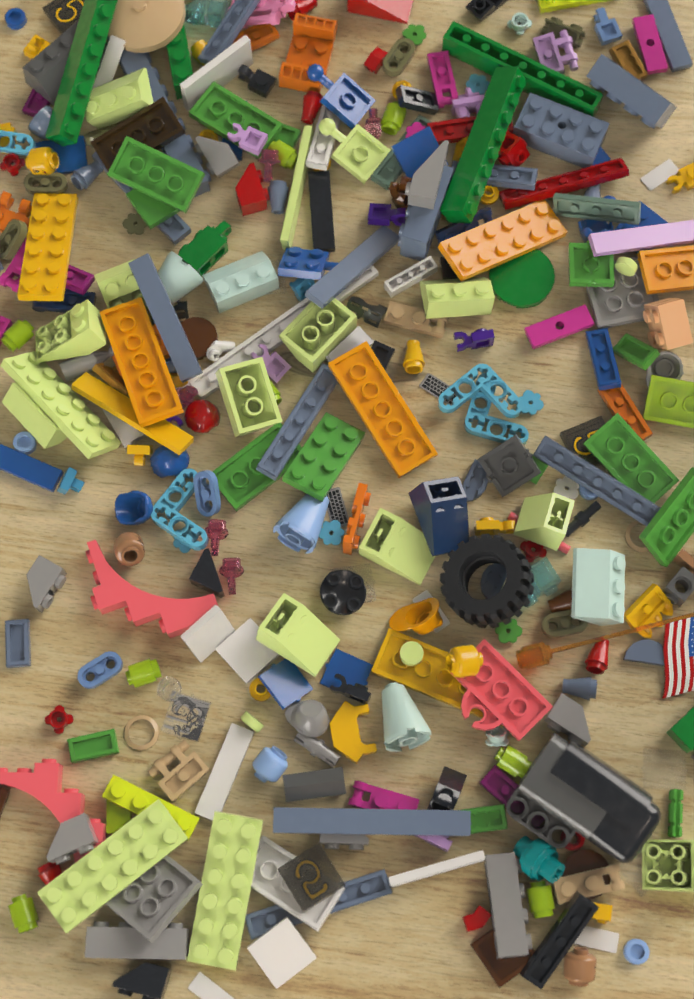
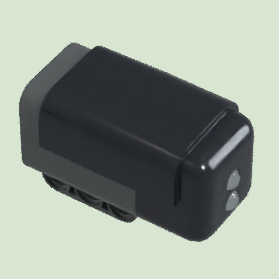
[507,733,661,863]

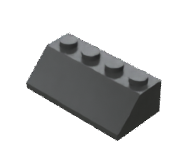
[22,20,108,105]

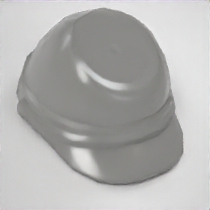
[646,351,684,386]
[285,699,330,737]

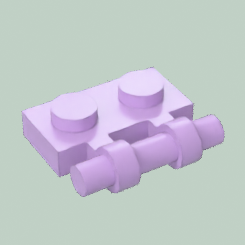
[533,29,579,74]

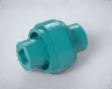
[513,836,565,883]

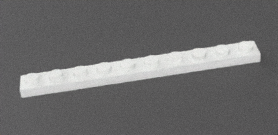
[188,265,379,400]

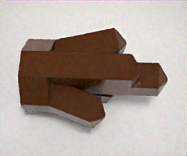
[389,176,412,209]

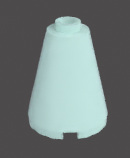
[144,251,203,308]
[382,682,431,752]

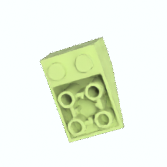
[35,299,106,363]
[359,508,436,585]
[256,593,340,677]
[642,839,694,892]

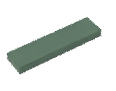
[371,114,431,190]
[553,193,641,225]

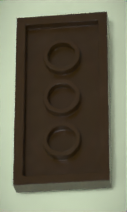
[91,97,186,171]

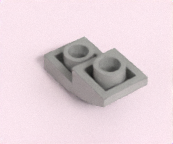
[326,326,374,362]

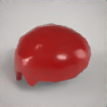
[184,400,221,433]

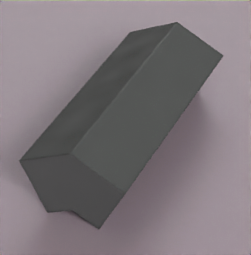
[283,767,346,802]

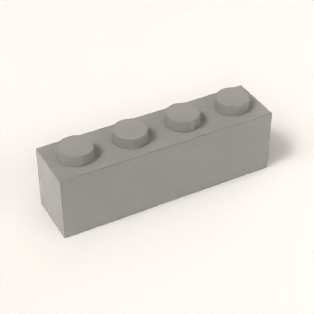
[484,852,532,959]
[85,922,189,960]

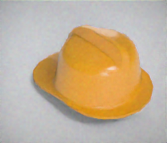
[389,598,443,635]

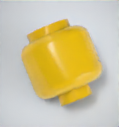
[25,147,59,175]
[446,645,483,678]

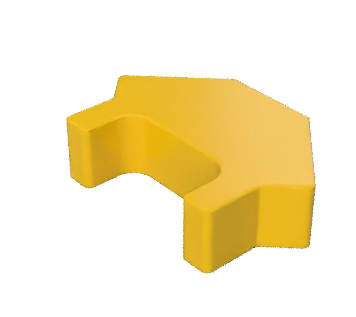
[329,701,377,764]

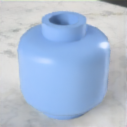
[252,746,288,783]

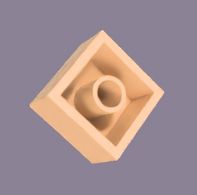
[643,298,693,350]

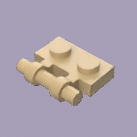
[147,740,210,802]

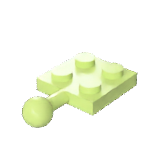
[319,118,391,184]

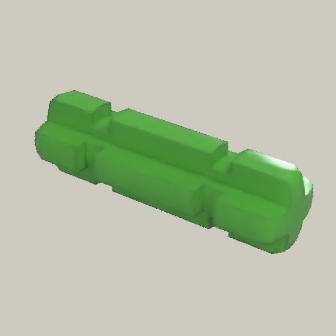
[668,789,683,838]

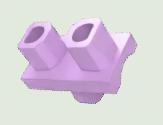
[451,87,485,119]

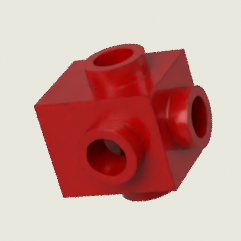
[498,131,530,167]

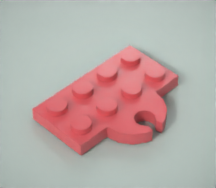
[451,639,553,741]

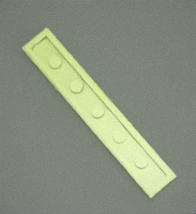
[280,125,314,250]

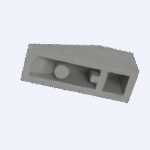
[405,140,449,210]

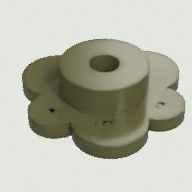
[123,213,147,235]

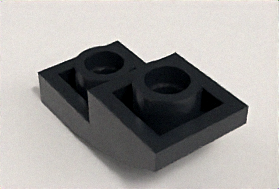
[466,0,507,21]

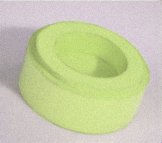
[614,257,638,276]
[400,641,424,666]
[241,711,264,732]

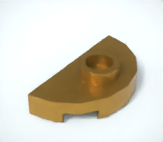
[92,362,128,396]

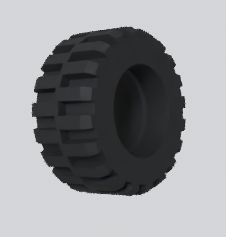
[440,534,534,628]

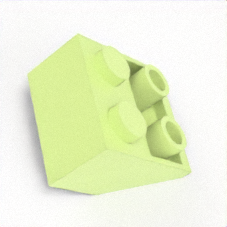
[94,259,147,309]
[513,493,575,551]

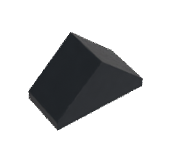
[189,548,225,598]

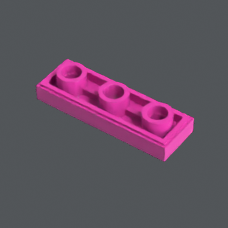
[632,14,668,75]
[524,305,594,350]

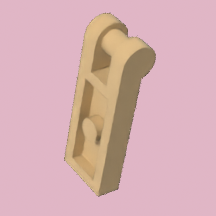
[384,301,449,338]
[552,863,626,904]

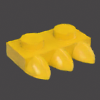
[624,583,673,638]

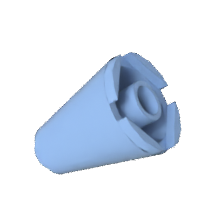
[273,494,329,554]

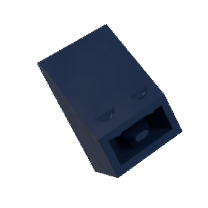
[408,476,469,557]

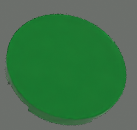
[489,249,555,308]

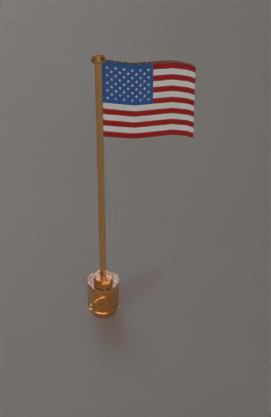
[516,612,694,699]

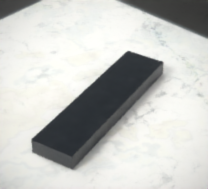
[308,171,335,252]
[520,891,599,989]

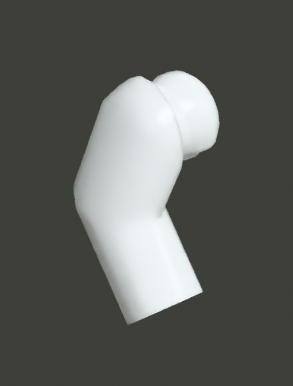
[206,340,235,361]

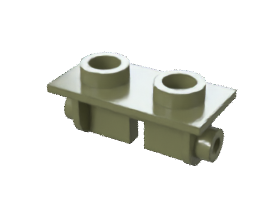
[541,17,585,48]

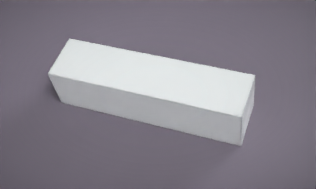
[384,256,438,298]

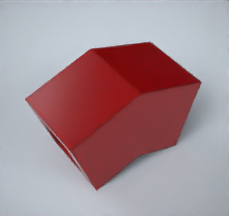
[363,47,388,74]
[463,905,492,932]

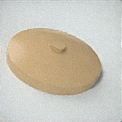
[108,0,186,53]

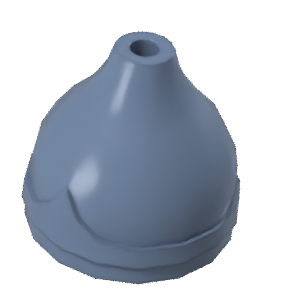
[28,105,53,139]

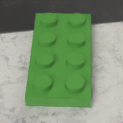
[189,81,283,159]
[107,136,205,213]
[282,412,365,502]
[583,413,680,503]
[212,423,302,512]
[639,467,694,567]

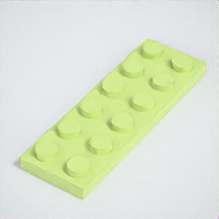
[0,351,121,459]
[37,799,188,934]
[187,811,264,971]

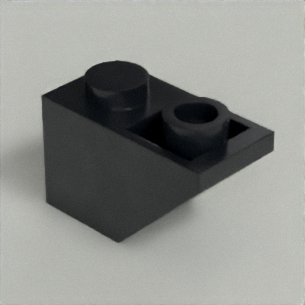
[427,766,467,810]
[112,962,172,999]

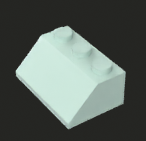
[202,251,280,313]
[571,548,626,626]

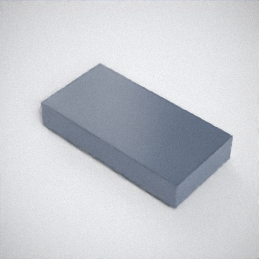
[5,619,31,668]

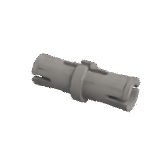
[294,732,341,768]

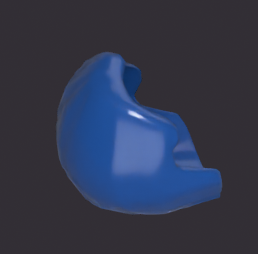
[578,219,614,245]
[150,445,190,478]
[114,490,153,525]

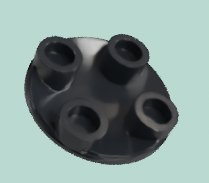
[320,570,366,615]

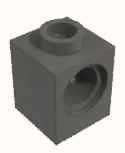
[663,566,694,607]

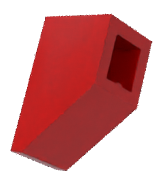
[235,162,270,216]

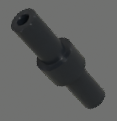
[565,501,601,537]

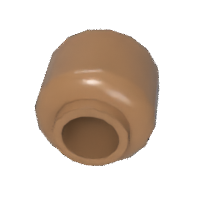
[114,532,145,566]
[563,947,597,987]

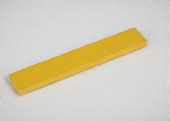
[72,372,194,455]

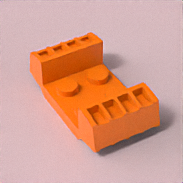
[279,13,338,93]

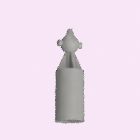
[59,346,114,382]

